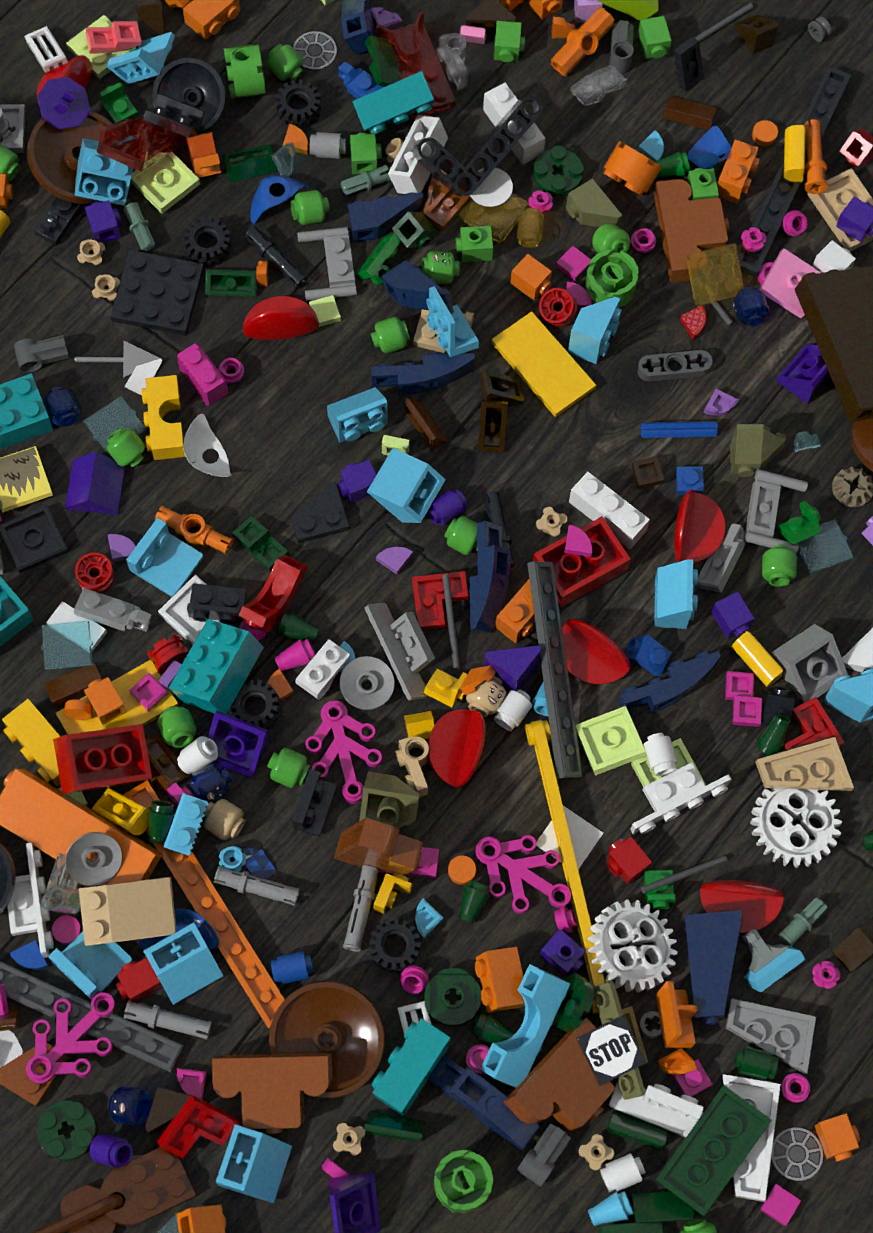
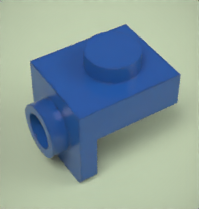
[625,635,672,676]

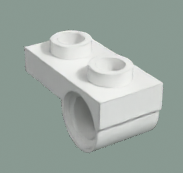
[296,639,350,700]

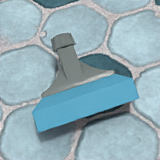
[742,929,805,992]

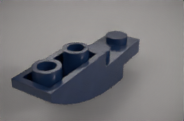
[371,352,475,396]
[469,521,511,634]
[618,651,720,713]
[428,1056,540,1151]

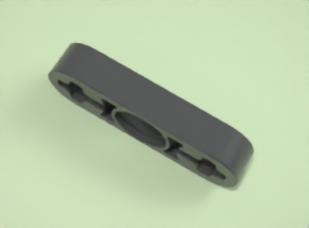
[637,350,713,382]

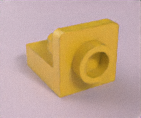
[424,669,468,707]
[373,873,412,914]

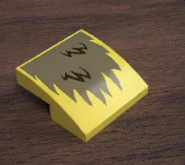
[0,446,53,512]

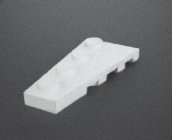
[722,1074,780,1202]

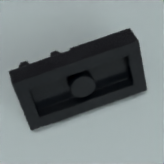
[674,37,704,91]
[34,197,83,246]

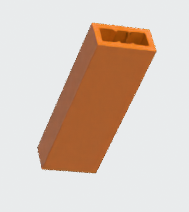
[0,769,163,886]

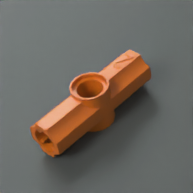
[550,7,614,76]

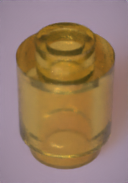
[517,208,544,248]

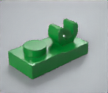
[356,233,401,285]

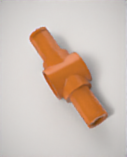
[155,505,234,554]

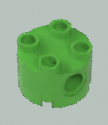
[224,44,265,99]
[585,250,638,308]
[434,1150,493,1214]

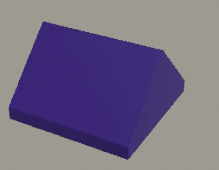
[776,344,831,404]
[65,452,126,515]
[484,645,540,692]
[208,710,270,778]
[329,1173,381,1233]

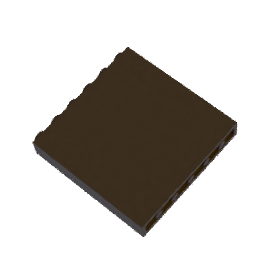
[794,265,873,422]

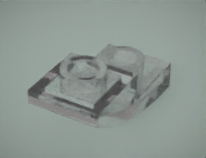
[570,64,627,106]

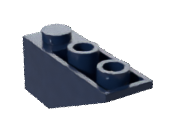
[341,0,376,55]
[348,192,423,243]
[381,260,454,314]

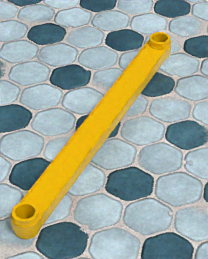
[525,720,605,1014]

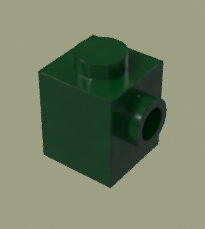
[392,211,437,248]

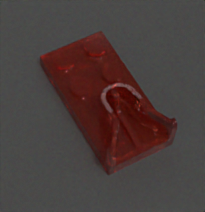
[376,12,455,120]
[97,116,186,172]

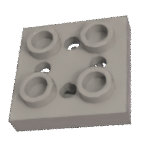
[0,104,26,153]

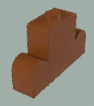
[654,179,729,283]
[334,818,423,875]
[503,1018,615,1131]
[212,1053,332,1133]

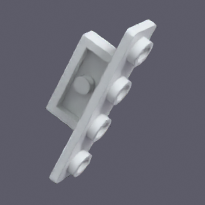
[630,762,732,834]
[7,843,54,958]
[609,1081,704,1137]

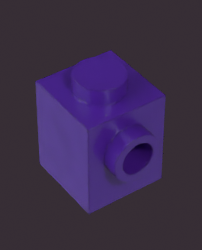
[836,196,873,243]
[85,200,121,243]
[338,460,376,504]
[711,592,754,639]
[540,929,586,978]

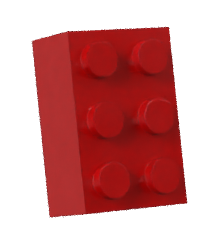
[533,516,631,608]
[53,724,152,795]

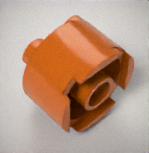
[604,141,662,196]

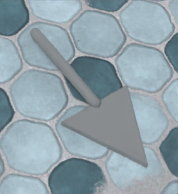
[74,341,161,378]

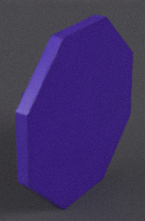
[37,77,90,130]

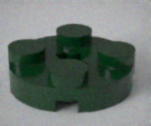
[533,146,584,196]
[424,968,481,1027]
[552,973,594,1032]
[37,1100,97,1161]

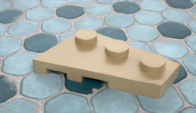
[756,737,854,791]

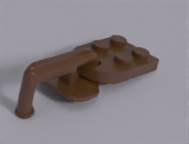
[32,1147,196,1233]

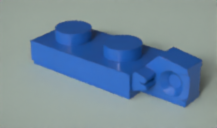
[338,62,384,99]

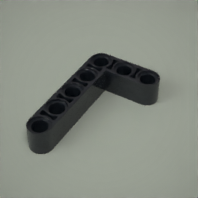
[412,96,543,196]

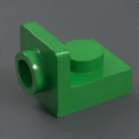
[99,82,138,128]
[779,501,821,545]
[644,870,676,910]

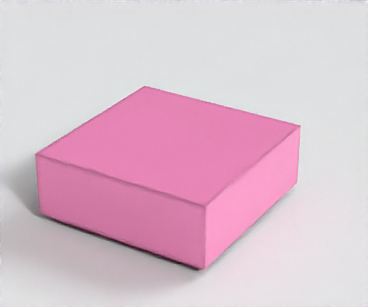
[460,25,486,44]

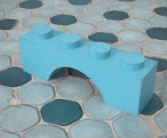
[480,964,570,1087]

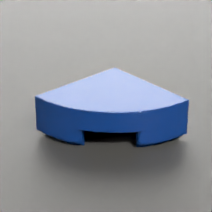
[10,940,49,970]

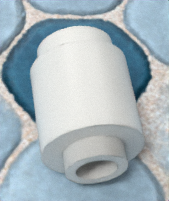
[494,689,532,731]
[644,733,677,776]
[177,736,218,774]
[600,1153,645,1192]

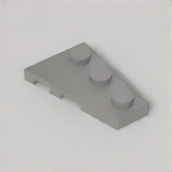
[725,999,816,1075]

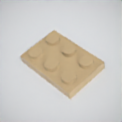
[808,168,873,251]

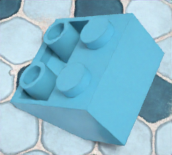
[75,138,135,206]
[568,297,622,364]
[327,387,388,443]
[367,449,446,523]
[654,559,698,629]
[824,669,873,723]
[144,923,224,1005]
[216,1125,292,1203]

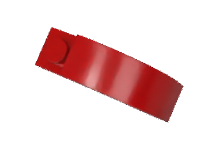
[239,555,309,632]

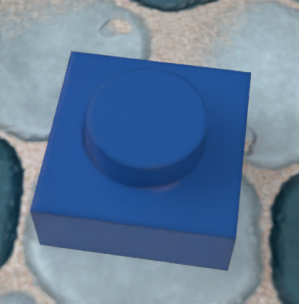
[676,467,704,495]

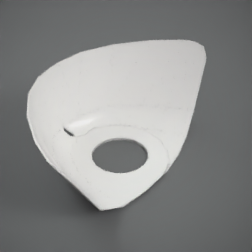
[183,414,232,477]

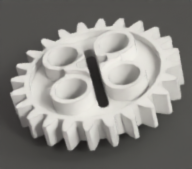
[750,788,842,868]
[588,900,677,993]

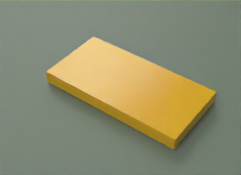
[491,312,596,418]
[56,660,179,734]

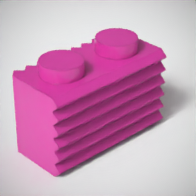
[177,343,229,406]

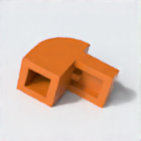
[186,132,221,178]

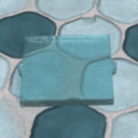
[83,397,146,454]
[796,519,853,574]
[41,621,93,670]

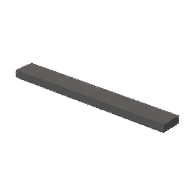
[527,561,582,779]
[0,961,184,1073]

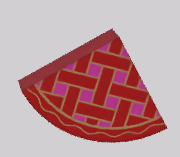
[680,305,706,340]

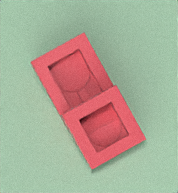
[85,21,141,54]

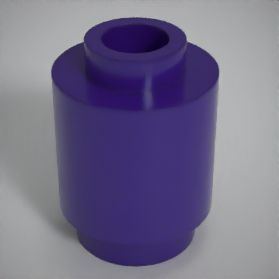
[427,489,468,526]
[90,1133,133,1168]

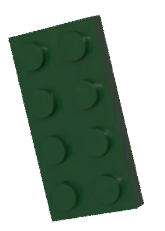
[656,1085,772,1217]

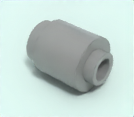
[310,132,346,159]

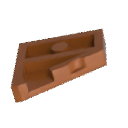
[423,169,472,231]
[0,1043,69,1107]

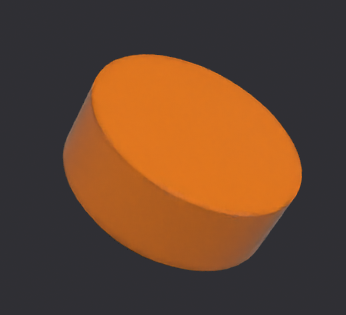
[752,120,778,146]
[64,699,93,720]
[448,856,476,885]

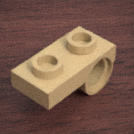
[395,737,429,797]

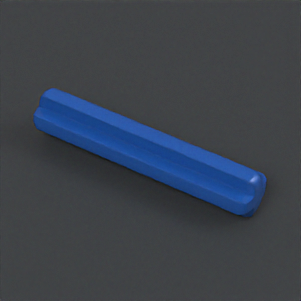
[640,421,718,438]

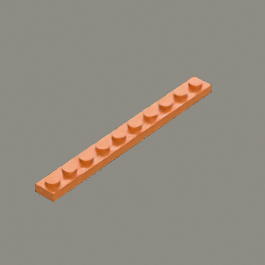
[123,781,285,1030]

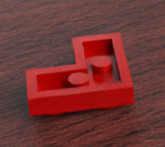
[412,571,468,630]
[783,697,845,751]
[158,1095,240,1158]

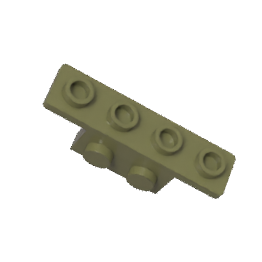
[593,982,648,1100]

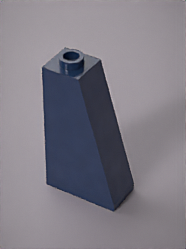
[685,910,743,1025]

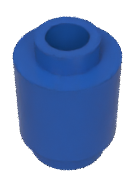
[271,951,314,984]

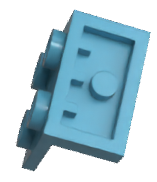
[107,32,175,84]
[426,286,479,357]
[126,518,203,597]
[48,931,132,1000]

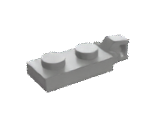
[697,524,747,593]
[74,588,151,632]

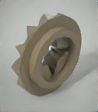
[832,466,873,507]

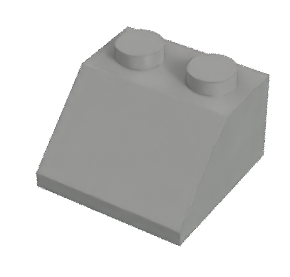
[772,624,848,703]

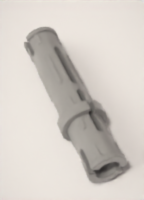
[343,865,380,952]
[214,866,300,906]
[124,1000,212,1040]

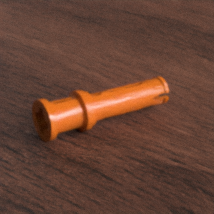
[804,120,828,194]

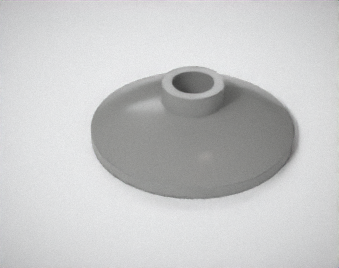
[340,656,394,710]
[65,832,122,886]

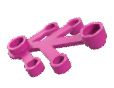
[305,701,382,804]
[475,835,571,914]
[26,993,115,1084]

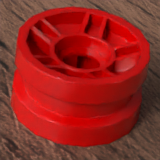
[539,288,578,327]
[75,553,115,594]
[147,634,189,674]

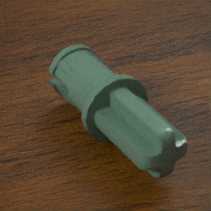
[341,165,391,195]
[124,203,155,251]
[778,898,827,947]

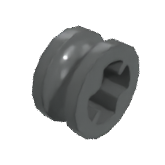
[808,16,832,42]
[639,1011,662,1039]

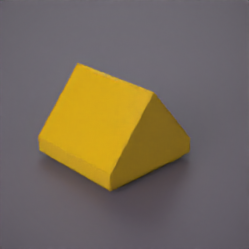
[404,711,434,740]

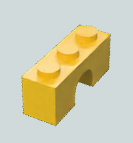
[141,375,186,460]

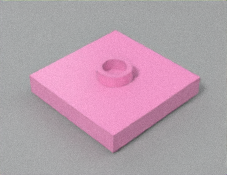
[759,249,821,318]

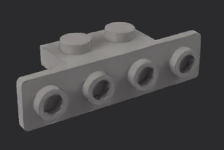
[365,603,435,700]

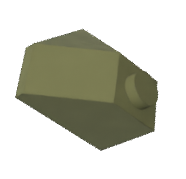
[730,424,786,477]
[359,772,419,829]

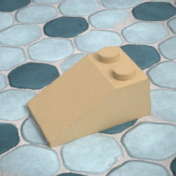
[79,877,177,946]

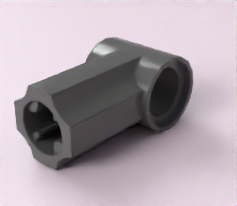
[609,20,634,74]
[14,335,69,373]
[517,1124,570,1187]

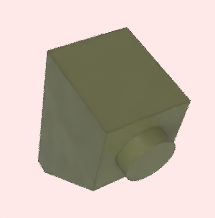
[566,179,622,227]

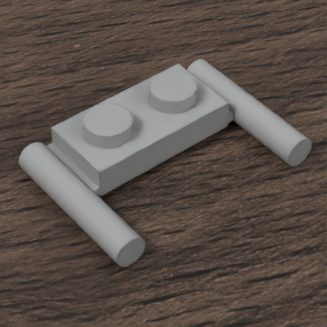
[297,227,357,301]
[745,469,808,554]

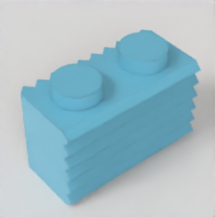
[164,793,208,855]

